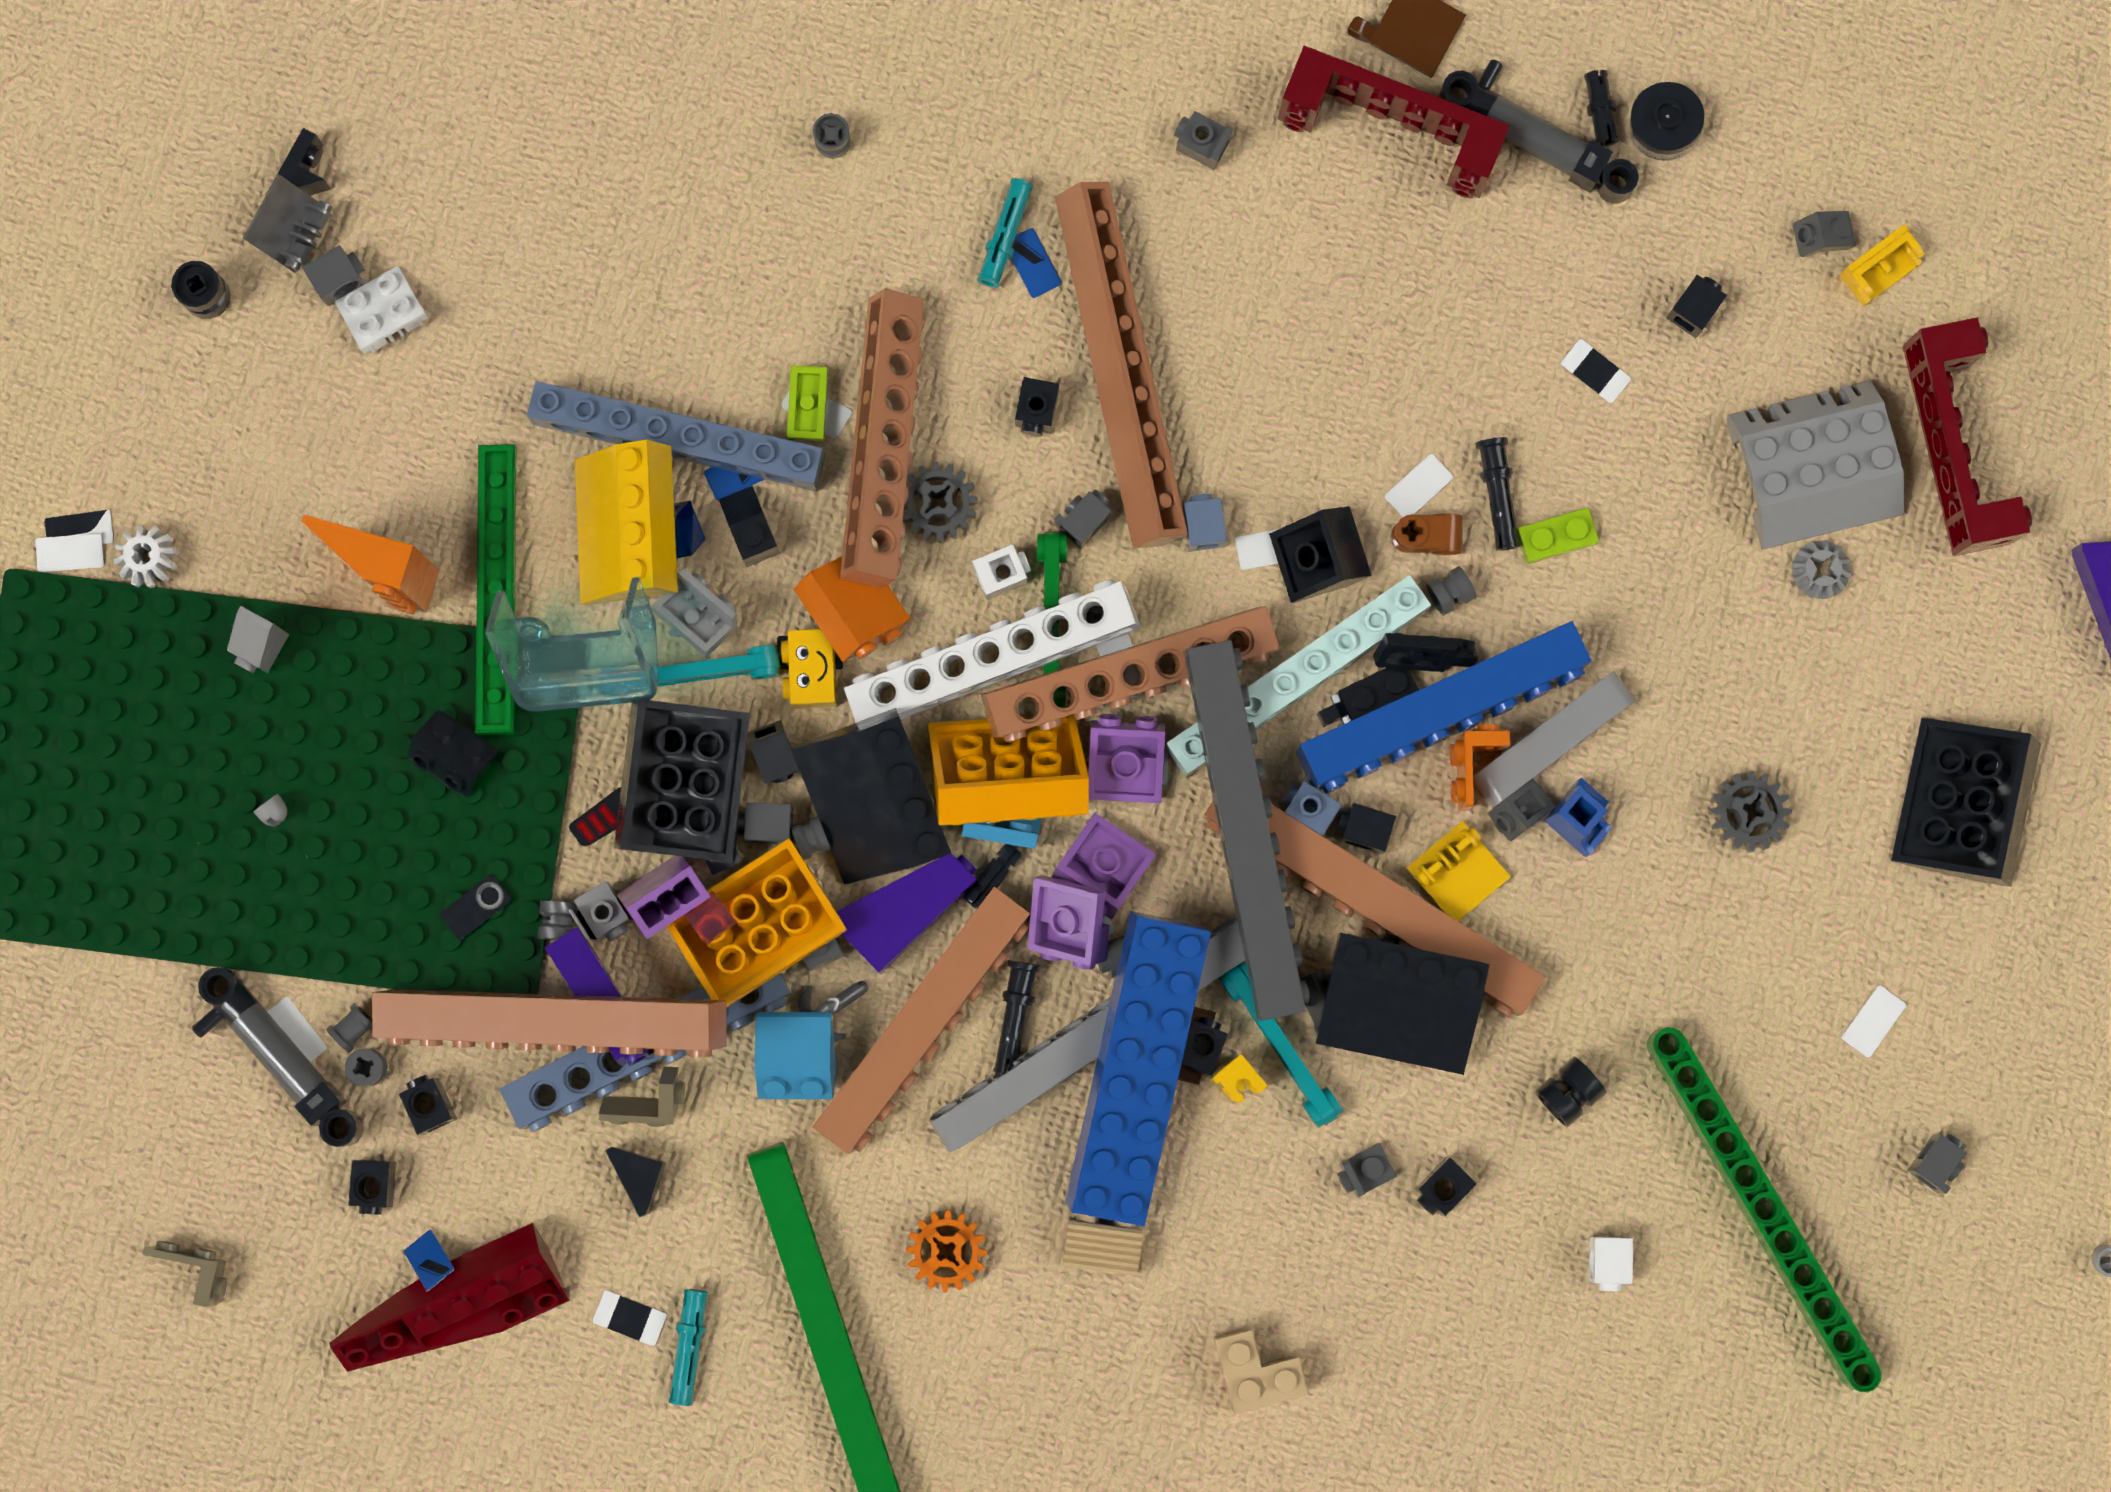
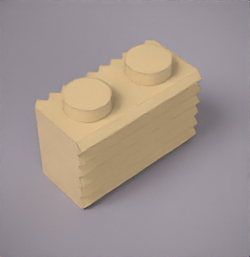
[1062,1214,1143,1276]

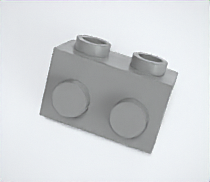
[652,568,737,658]

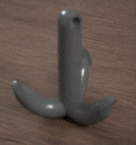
[798,981,868,1042]

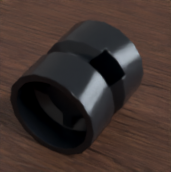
[171,261,231,319]
[1535,1056,1607,1128]

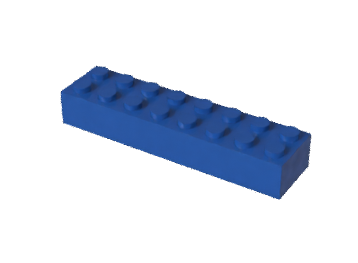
[1295,621,1592,794]
[1065,911,1211,1227]

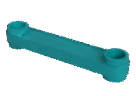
[599,645,781,700]
[1219,962,1343,1128]

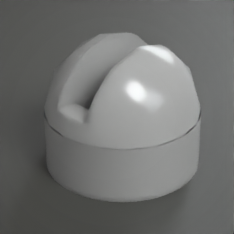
[254,794,287,826]
[2091,1245,2111,1277]

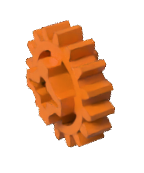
[906,1210,988,1293]

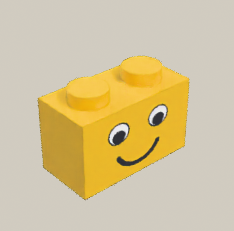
[781,629,837,709]

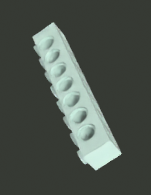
[1165,575,1431,778]

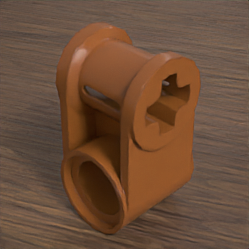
[1390,514,1463,555]

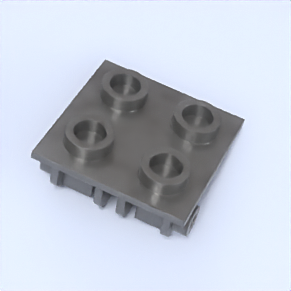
[243,174,333,273]

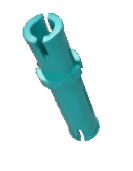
[977,178,1033,288]
[668,1289,708,1406]

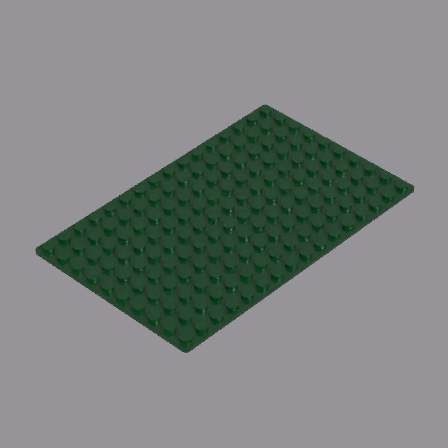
[0,569,587,994]

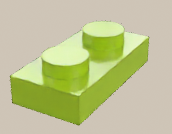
[787,365,828,442]
[1516,507,1599,565]

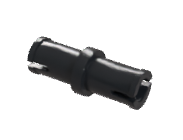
[1584,70,1619,147]

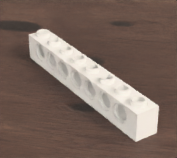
[844,579,1141,723]

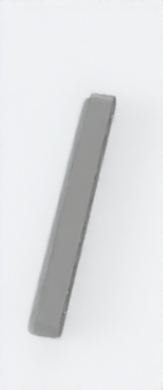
[929,914,1245,1152]

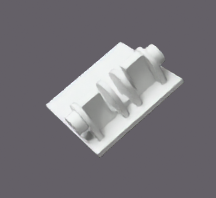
[335,266,428,354]

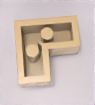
[1213,1328,1309,1415]

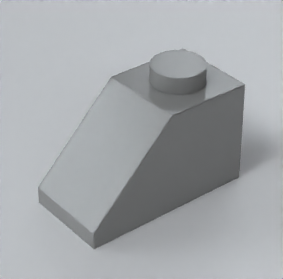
[227,606,290,674]

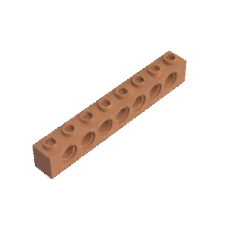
[840,288,926,588]
[980,606,1280,742]

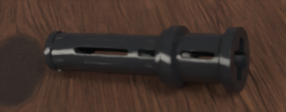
[1475,437,1520,551]
[993,960,1041,1074]

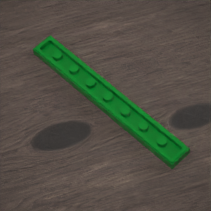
[475,444,517,735]

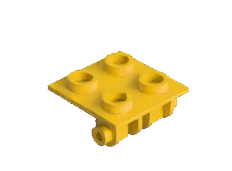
[1406,821,1511,921]

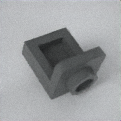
[1793,211,1856,257]

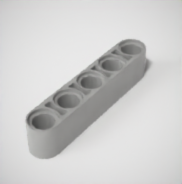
[1473,671,1636,808]

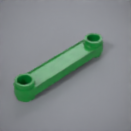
[1037,532,1067,708]

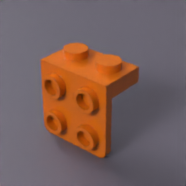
[1450,724,1510,811]

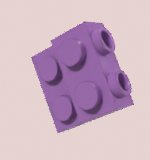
[1088,714,1165,803]
[1051,813,1156,920]
[1027,875,1110,969]

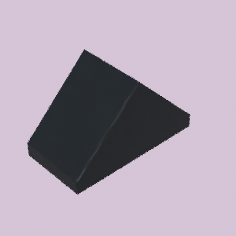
[605,1147,667,1218]

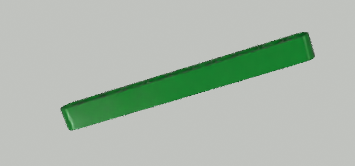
[1647,1027,1882,1393]
[747,1142,901,1492]

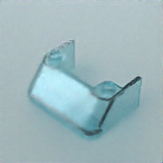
[485,577,659,711]

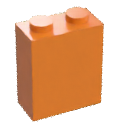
[793,556,911,662]

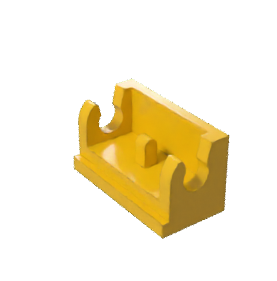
[1839,224,1925,307]
[1209,1054,1268,1103]

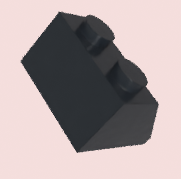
[1269,506,1372,603]

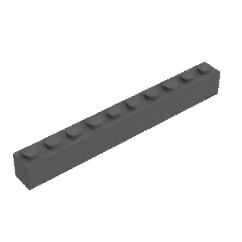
[1183,641,1310,1021]

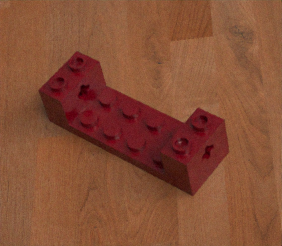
[1278,45,1510,198]
[1902,317,2032,557]

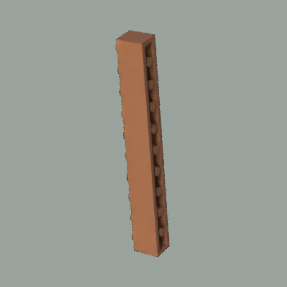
[1055,182,1188,549]
[1203,801,1546,1018]
[372,989,727,1057]

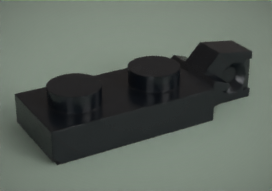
[1373,633,1479,672]
[1317,668,1419,728]

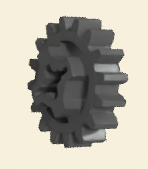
[902,462,978,543]
[1708,771,1792,853]

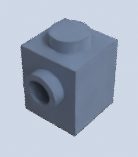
[1183,494,1227,552]
[1281,781,1342,836]

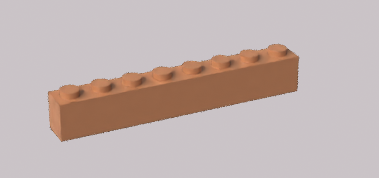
[812,887,1030,1154]

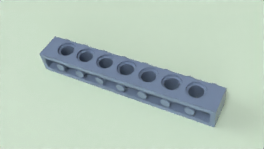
[527,381,825,492]
[499,973,792,1133]

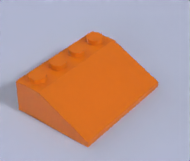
[301,514,440,615]

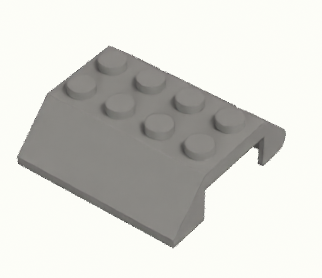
[1727,380,1905,550]

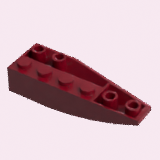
[330,1223,570,1372]

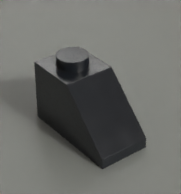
[718,486,780,567]

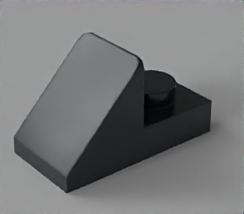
[268,128,331,196]

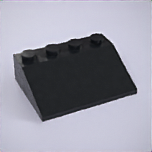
[614,699,750,862]
[791,708,951,885]
[1891,718,2041,887]
[1315,933,1490,1075]

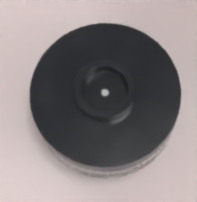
[1629,82,1704,161]

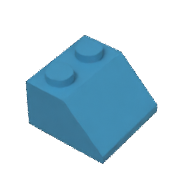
[755,1012,837,1099]

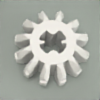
[113,525,179,588]

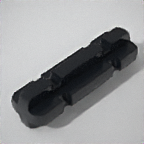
[963,844,1022,909]

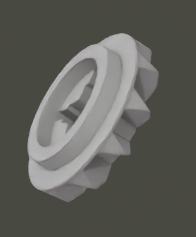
[1792,540,1852,599]

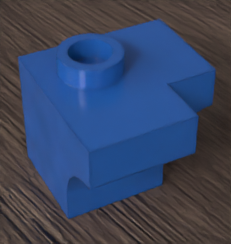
[1544,778,1612,857]

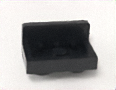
[407,709,499,797]

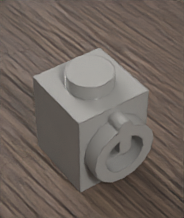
[573,881,633,942]

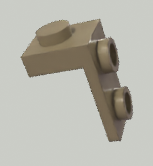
[599,1066,685,1127]
[143,1241,227,1307]

